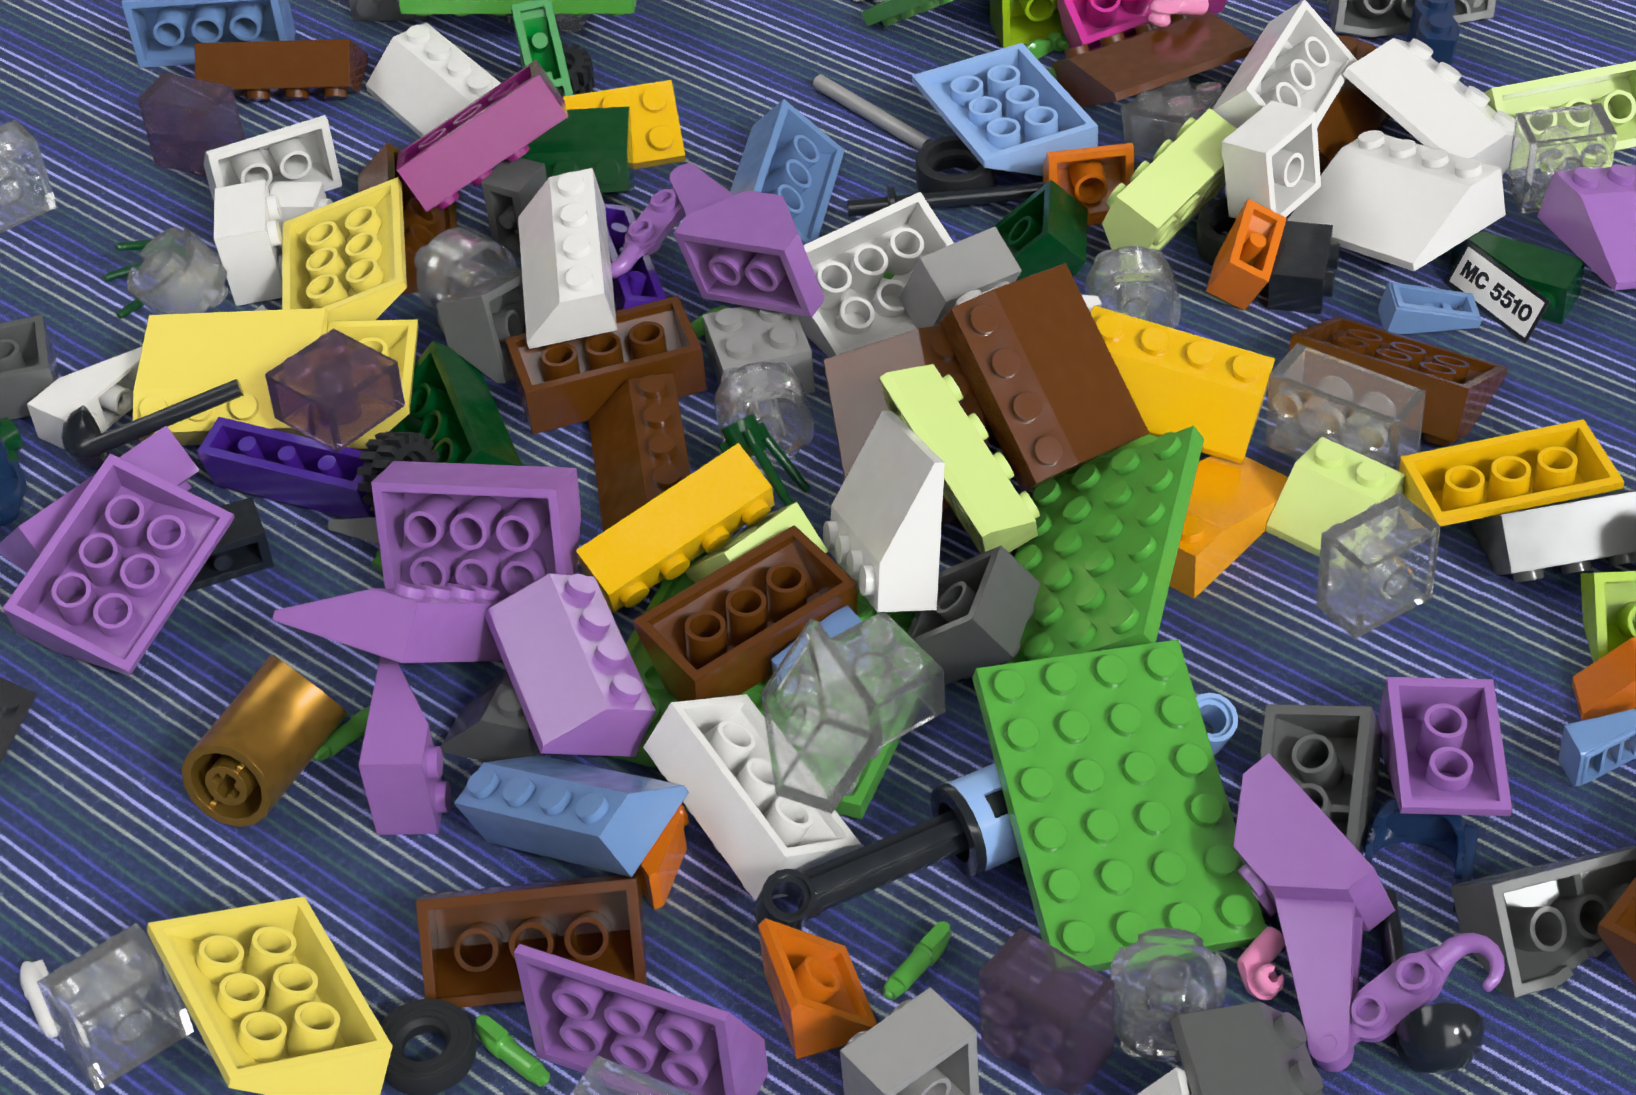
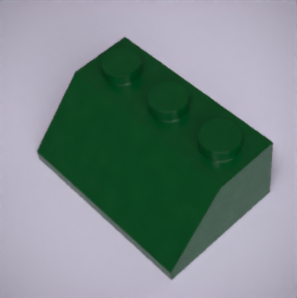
[520,106,635,193]

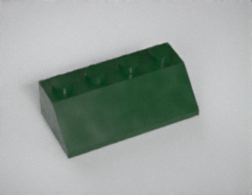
[392,340,523,466]

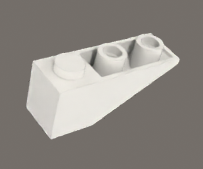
[27,346,143,449]

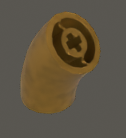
[182,654,348,827]

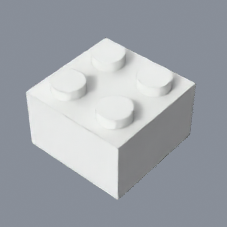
[1221,100,1321,218]
[214,179,283,306]

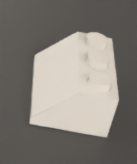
[203,115,342,200]

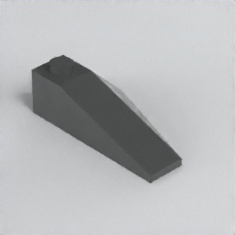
[1327,0,1496,39]
[436,267,526,384]
[441,668,545,762]
[1260,704,1383,855]
[1451,845,1636,998]

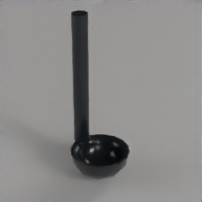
[61,379,244,470]
[1379,889,1485,1074]

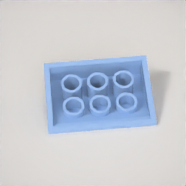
[912,43,1098,176]

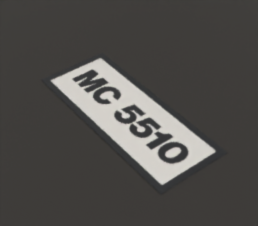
[1444,241,1550,344]

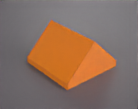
[1042,143,1134,225]
[758,918,877,1059]

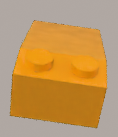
[1169,456,1288,599]

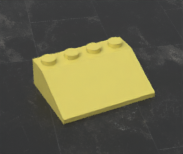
[282,177,407,329]
[133,308,327,446]
[146,896,393,1095]

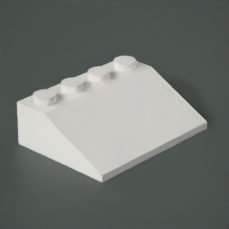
[1287,130,1506,271]
[797,192,954,358]
[823,411,945,612]

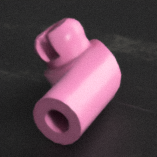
[1148,0,1209,27]
[1237,926,1286,1000]

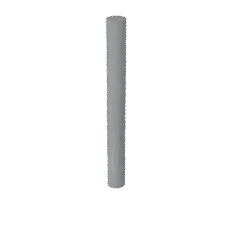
[813,74,933,150]

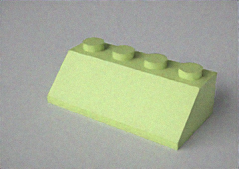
[1484,61,1636,172]
[1102,108,1237,282]
[879,364,1040,554]

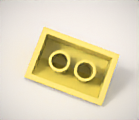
[316,319,419,449]

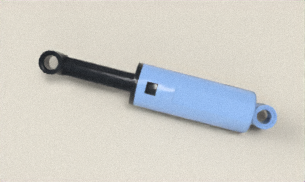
[754,693,1238,930]

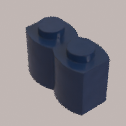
[1406,0,1460,66]

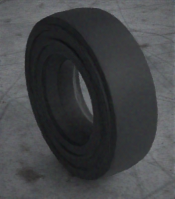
[380,999,477,1095]

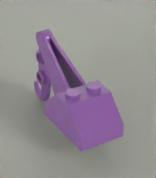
[611,163,825,318]
[1233,753,1505,1072]

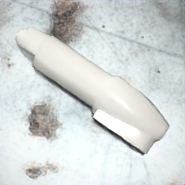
[20,959,61,1038]

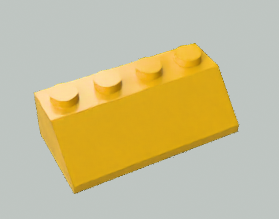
[1091,305,1275,464]
[1399,419,1624,531]
[576,443,775,612]

